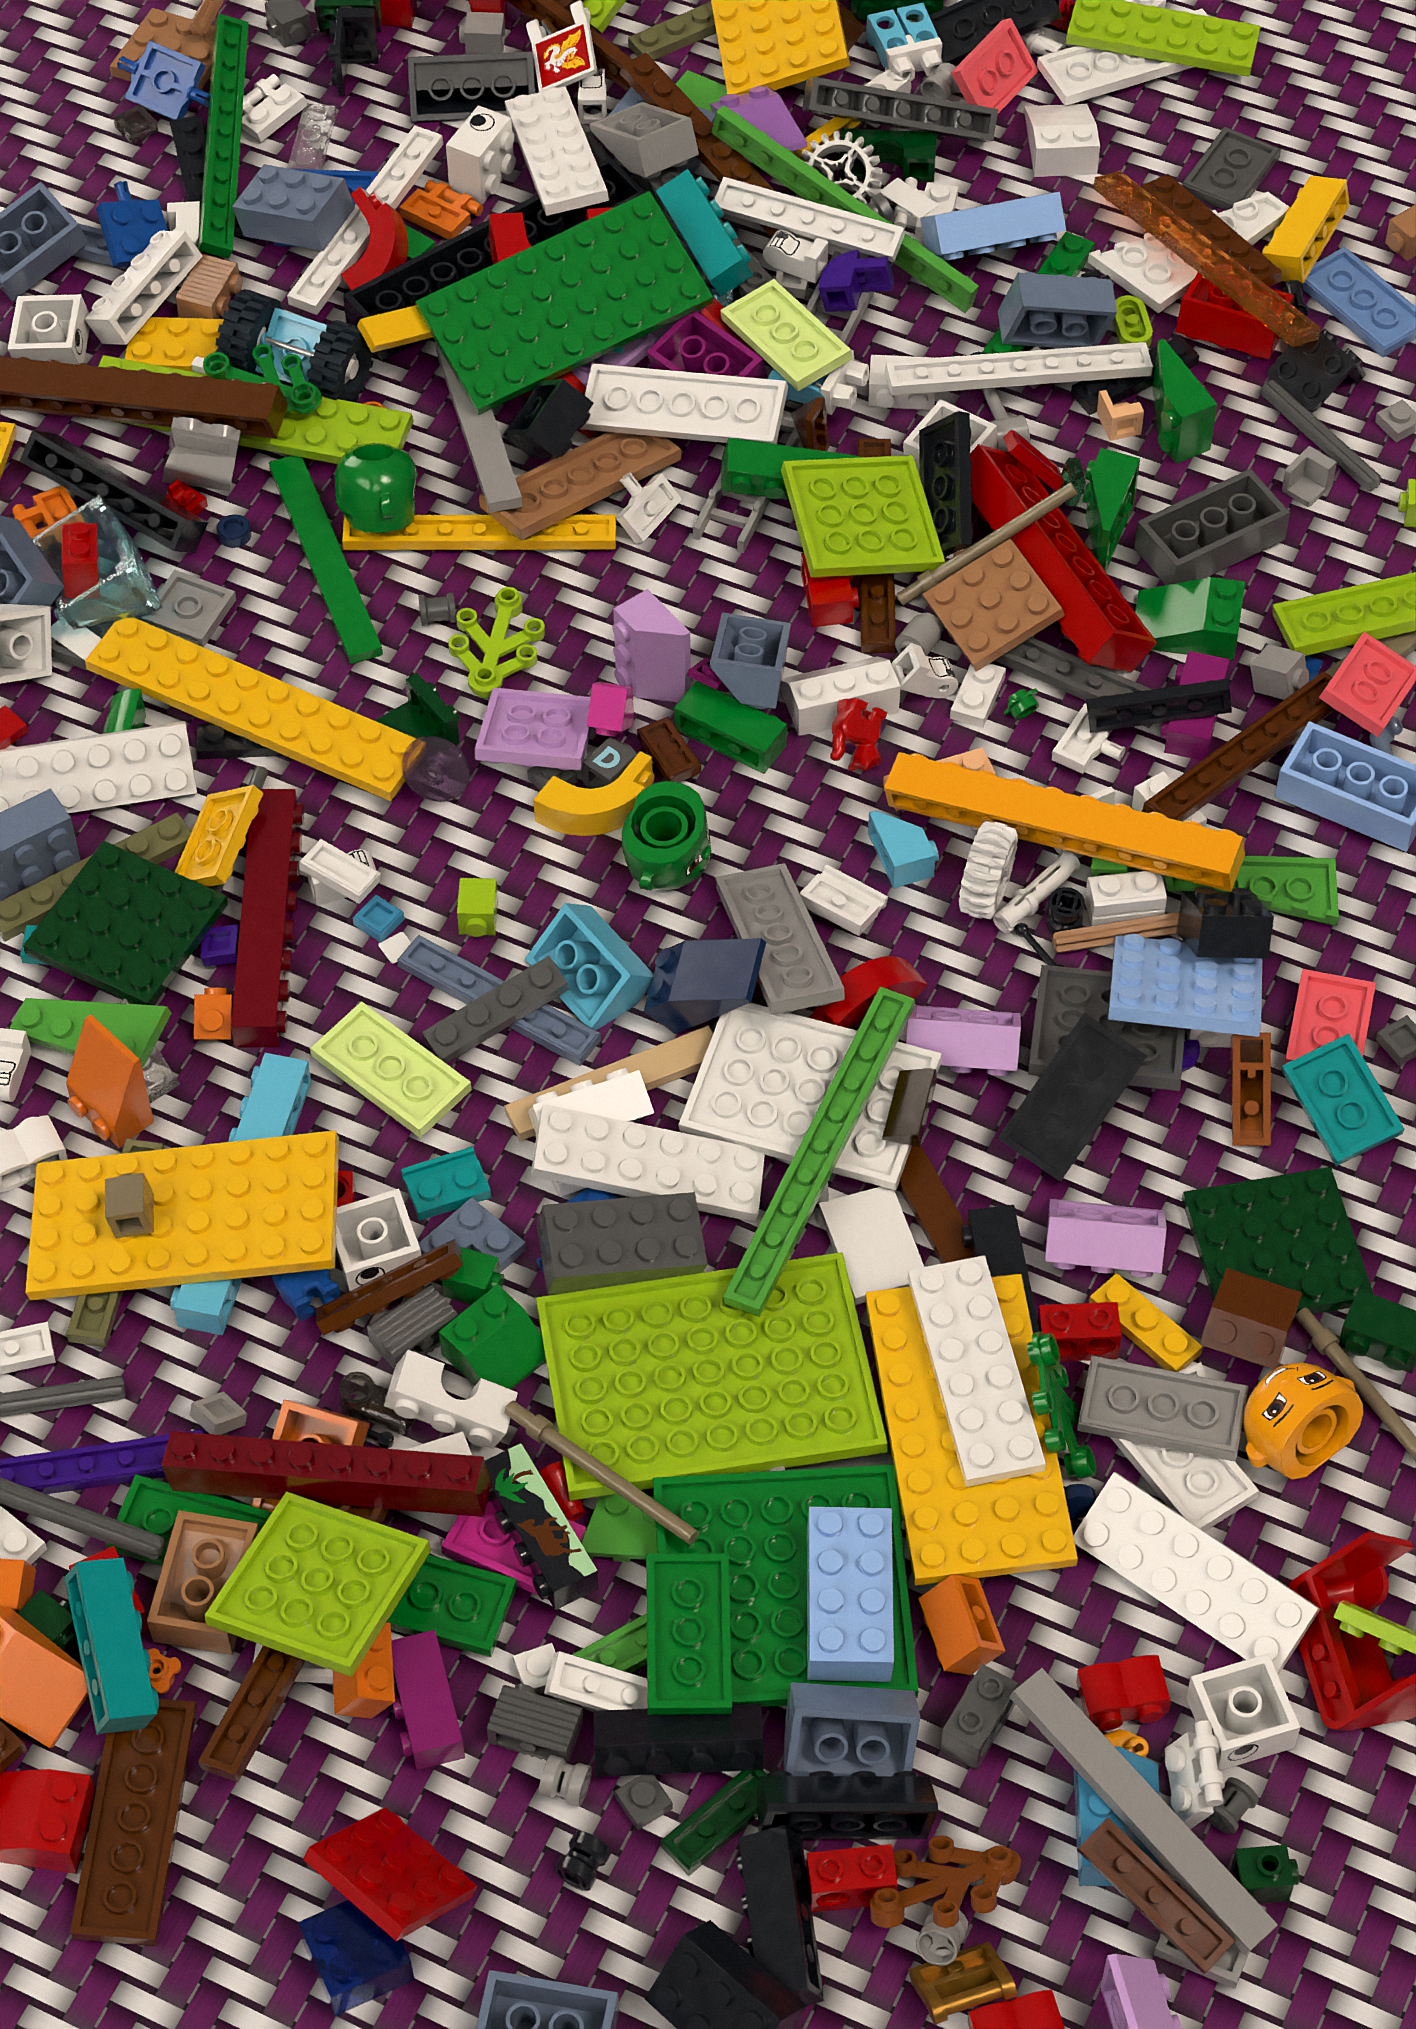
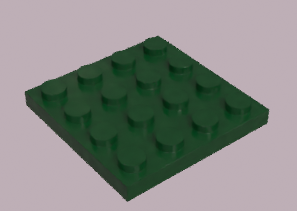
[23,841,228,1005]
[1182,1167,1373,1316]

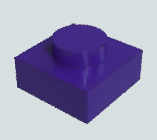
[200,924,240,966]

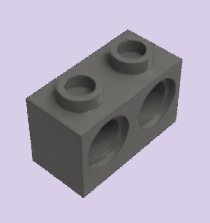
[940,1664,1019,1771]

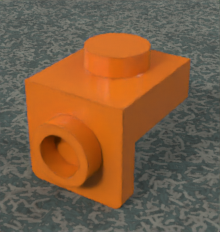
[194,988,234,1040]

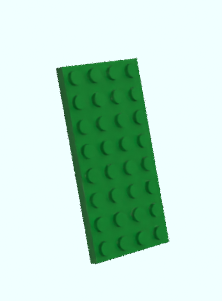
[416,191,713,415]

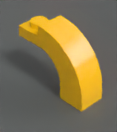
[533,751,654,836]

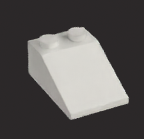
[1024,104,1100,177]

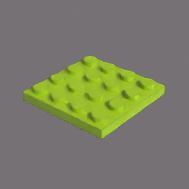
[781,455,945,578]
[204,1492,431,1677]

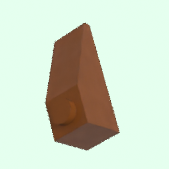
[1230,1032,1271,1146]

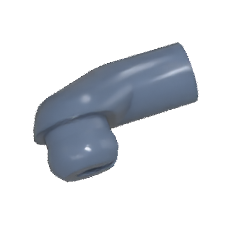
[1370,716,1403,756]

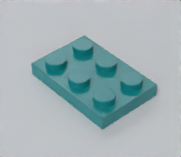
[1281,1033,1404,1166]

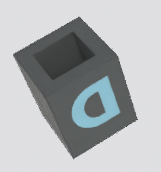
[583,736,637,789]

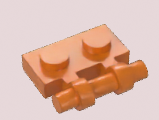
[399,180,483,240]
[12,486,86,558]

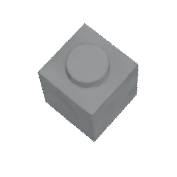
[459,12,505,54]
[1250,644,1309,700]

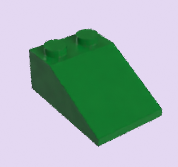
[1152,339,1217,464]
[1082,448,1140,572]
[1135,577,1245,661]

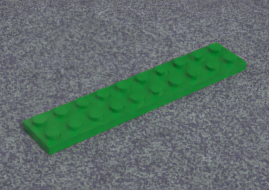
[106,1474,517,1657]

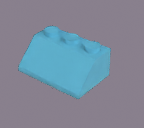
[525,903,654,1030]

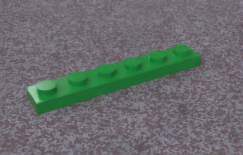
[982,232,1095,354]

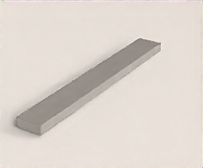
[436,344,523,513]
[1009,1668,1278,1956]

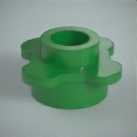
[1004,688,1039,720]

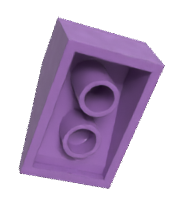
[710,86,807,163]

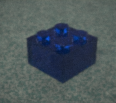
[298,1900,415,2016]

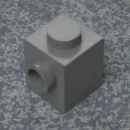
[265,0,312,48]

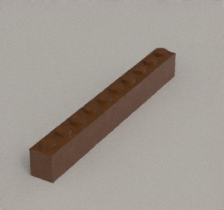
[0,356,288,439]

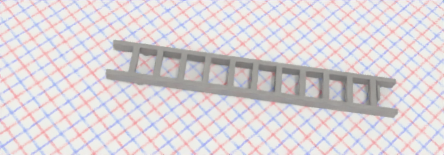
[693,251,875,553]

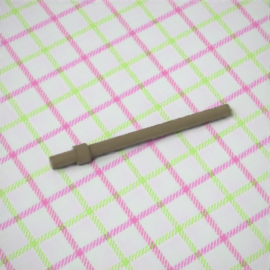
[896,482,1078,605]
[1295,1307,1416,1461]
[504,1401,699,1545]

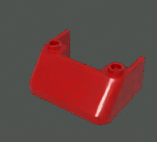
[1288,1531,1416,1731]

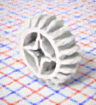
[802,131,883,204]
[959,821,1018,919]

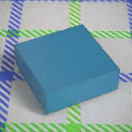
[353,895,405,943]

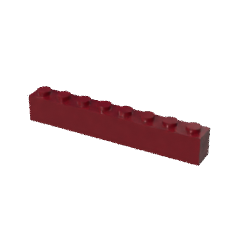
[231,789,304,1048]
[161,1431,492,1517]

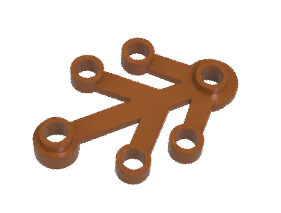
[870,1835,1021,1928]

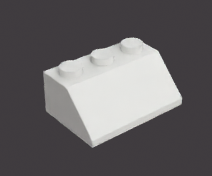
[780,656,900,736]

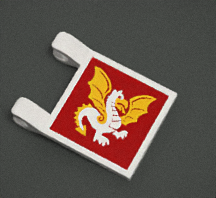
[526,0,597,92]

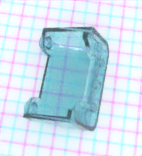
[32,495,163,630]

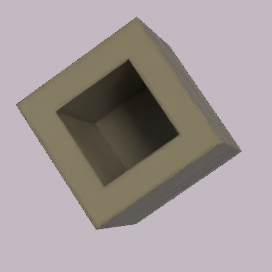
[105,1173,154,1238]

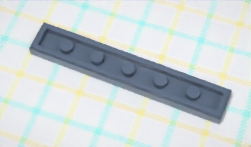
[397,935,601,1066]

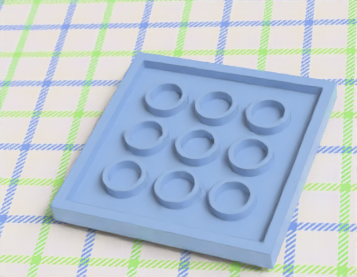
[1108,934,1262,1037]

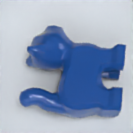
[272,1269,341,1321]

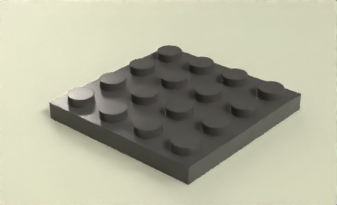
[1028,965,1185,1091]

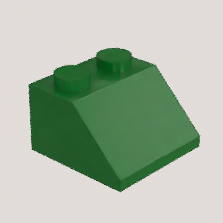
[439,1284,546,1390]

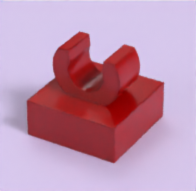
[164,479,208,515]

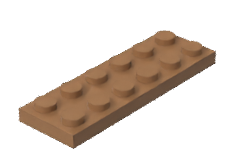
[479,432,681,540]

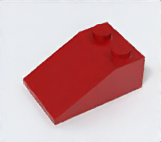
[0,1769,96,1874]

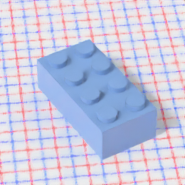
[920,192,1066,261]
[1275,721,1416,852]
[807,1507,894,1682]

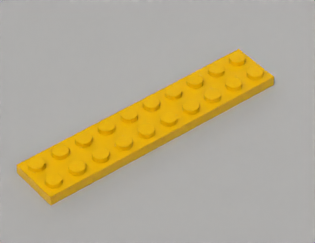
[85,613,426,801]

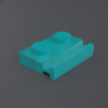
[401,1146,491,1221]

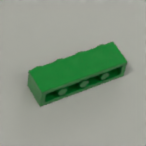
[721,438,861,500]

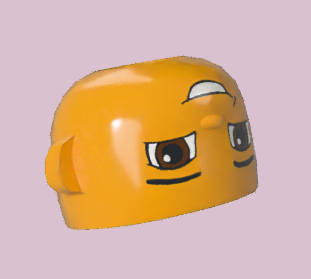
[1243,1362,1363,1480]

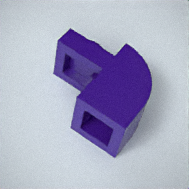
[818,250,895,312]

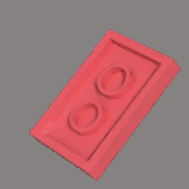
[951,18,1039,113]
[1319,632,1416,737]
[1284,969,1376,1064]

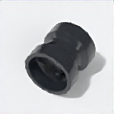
[1046,887,1085,934]
[554,1831,611,1891]

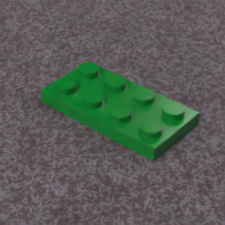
[646,1553,732,1715]

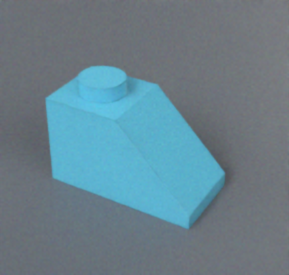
[868,810,939,889]

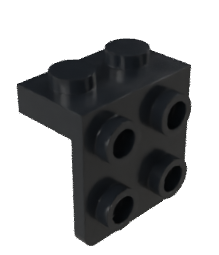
[329,8,379,96]
[1268,323,1366,412]

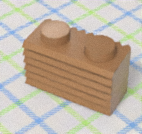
[176,254,243,319]

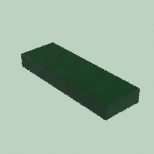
[660,1770,767,1876]

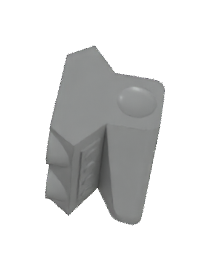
[162,417,241,491]

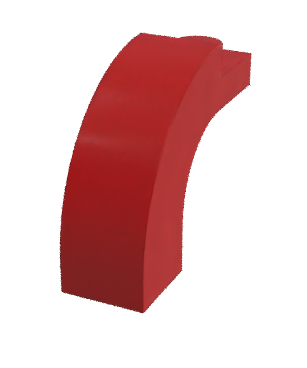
[341,186,408,290]
[808,956,928,1029]

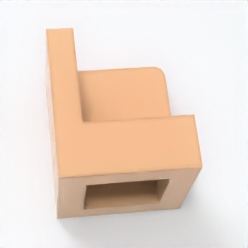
[1097,390,1144,441]

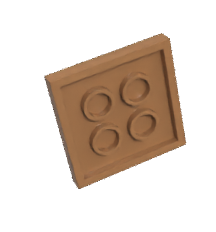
[109,8,215,90]
[922,538,1065,672]

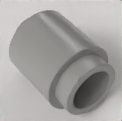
[895,613,943,656]

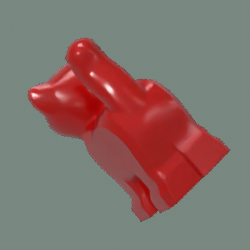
[830,698,888,771]

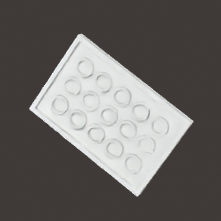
[678,1003,942,1190]

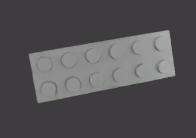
[715,863,845,1015]

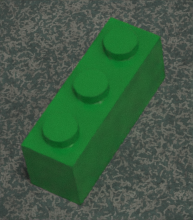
[674,681,787,774]

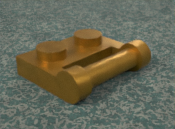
[908,1941,1017,2025]

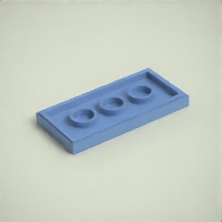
[1303,246,1416,358]

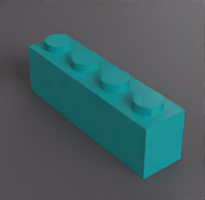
[656,169,754,297]
[64,1557,159,1734]

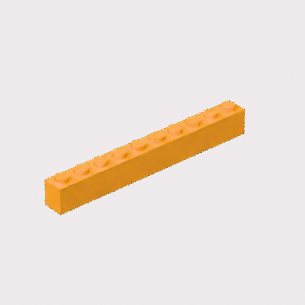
[884,752,1245,892]

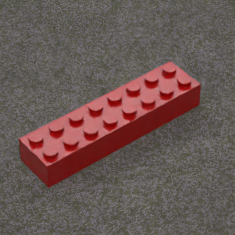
[970,444,1157,672]

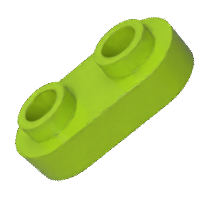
[1113,295,1153,348]

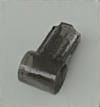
[339,1371,415,1435]

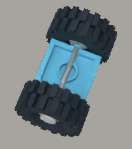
[215,289,375,402]

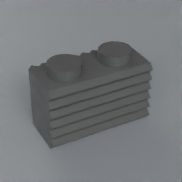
[367,1283,458,1370]
[487,1684,584,1764]

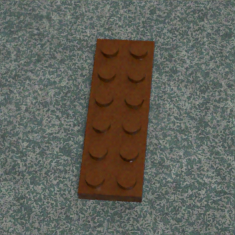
[70,1699,198,1946]

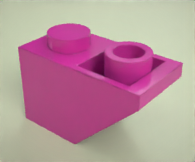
[587,682,634,736]

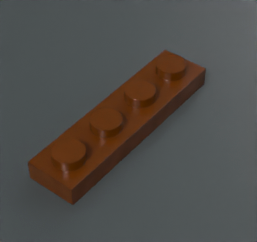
[316,1239,463,1336]
[1077,1817,1235,1974]

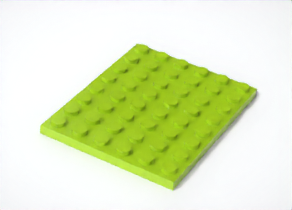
[536,1252,888,1501]

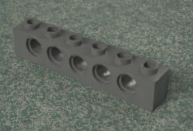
[802,77,998,143]

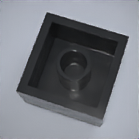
[503,379,594,459]
[1177,887,1274,959]

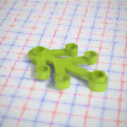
[448,587,545,698]

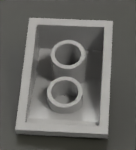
[589,102,699,179]

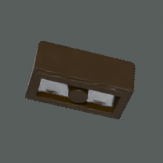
[882,1068,937,1147]

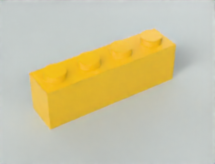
[1262,175,1350,284]

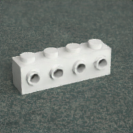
[84,230,202,345]

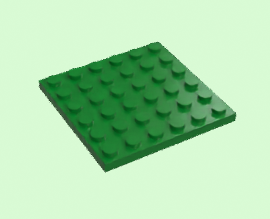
[653,1465,919,1707]

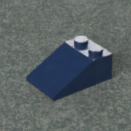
[644,938,767,1034]

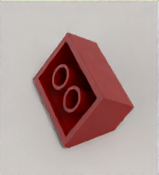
[1175,268,1294,359]

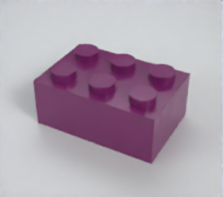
[647,311,768,379]

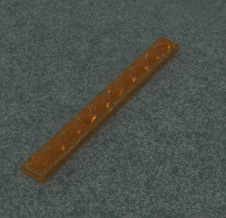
[1093,171,1321,347]

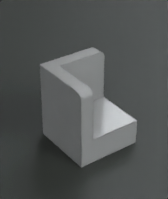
[1282,446,1337,507]

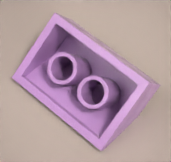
[612,589,691,702]
[906,1005,1021,1076]
[1045,1199,1167,1277]
[1101,1954,1182,2029]

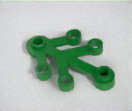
[203,344,322,414]
[1027,1331,1096,1479]

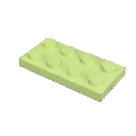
[720,279,852,391]
[310,1001,472,1138]

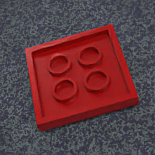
[303,1807,478,1941]

